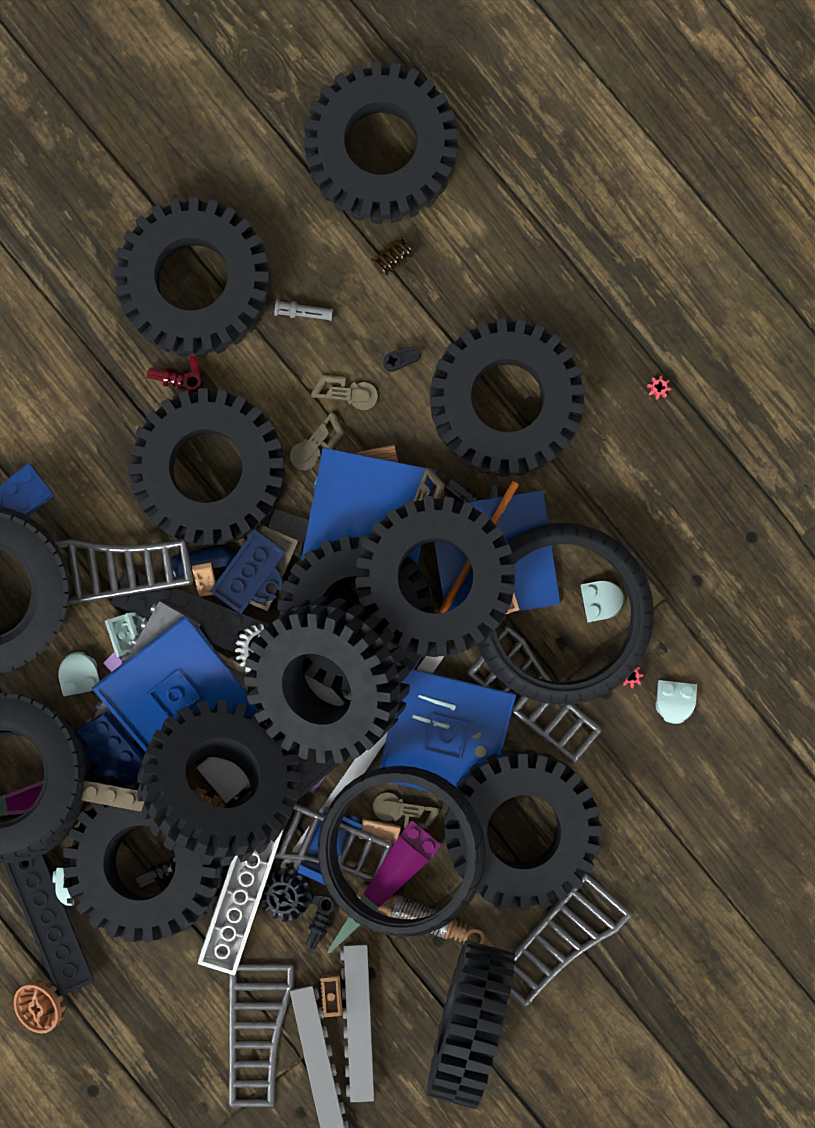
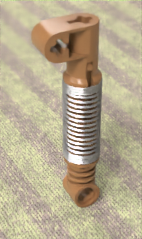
[357,883,485,944]

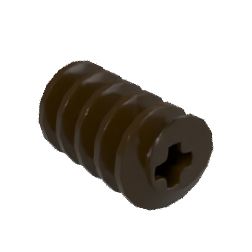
[370,236,413,276]

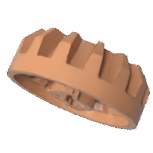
[14,979,65,1033]

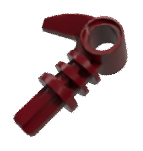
[147,356,203,393]

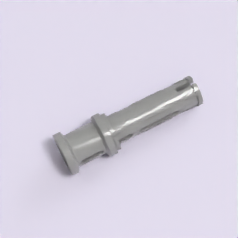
[274,299,333,321]

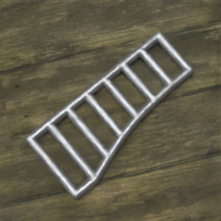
[56,539,193,605]
[466,625,602,763]
[274,803,393,882]
[510,873,632,1007]
[229,963,295,1107]

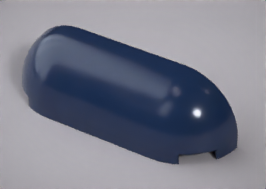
[165,545,237,578]

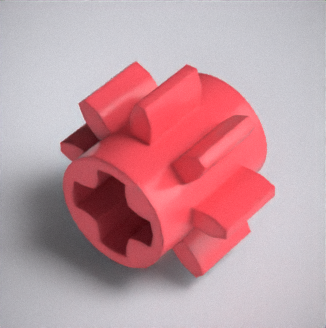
[647,376,671,400]
[623,667,644,688]

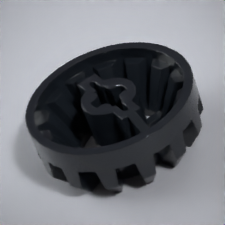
[259,868,312,922]

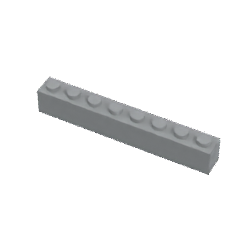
[340,943,374,1102]
[290,984,349,1128]

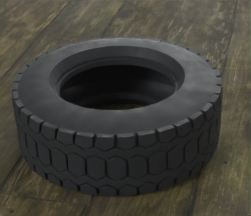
[0,506,69,673]
[0,693,91,863]

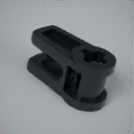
[383,346,419,372]

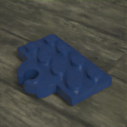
[210,529,286,614]
[76,711,144,788]

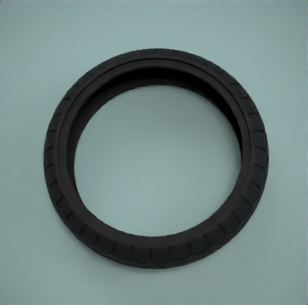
[477,523,654,705]

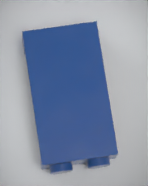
[297,806,362,885]

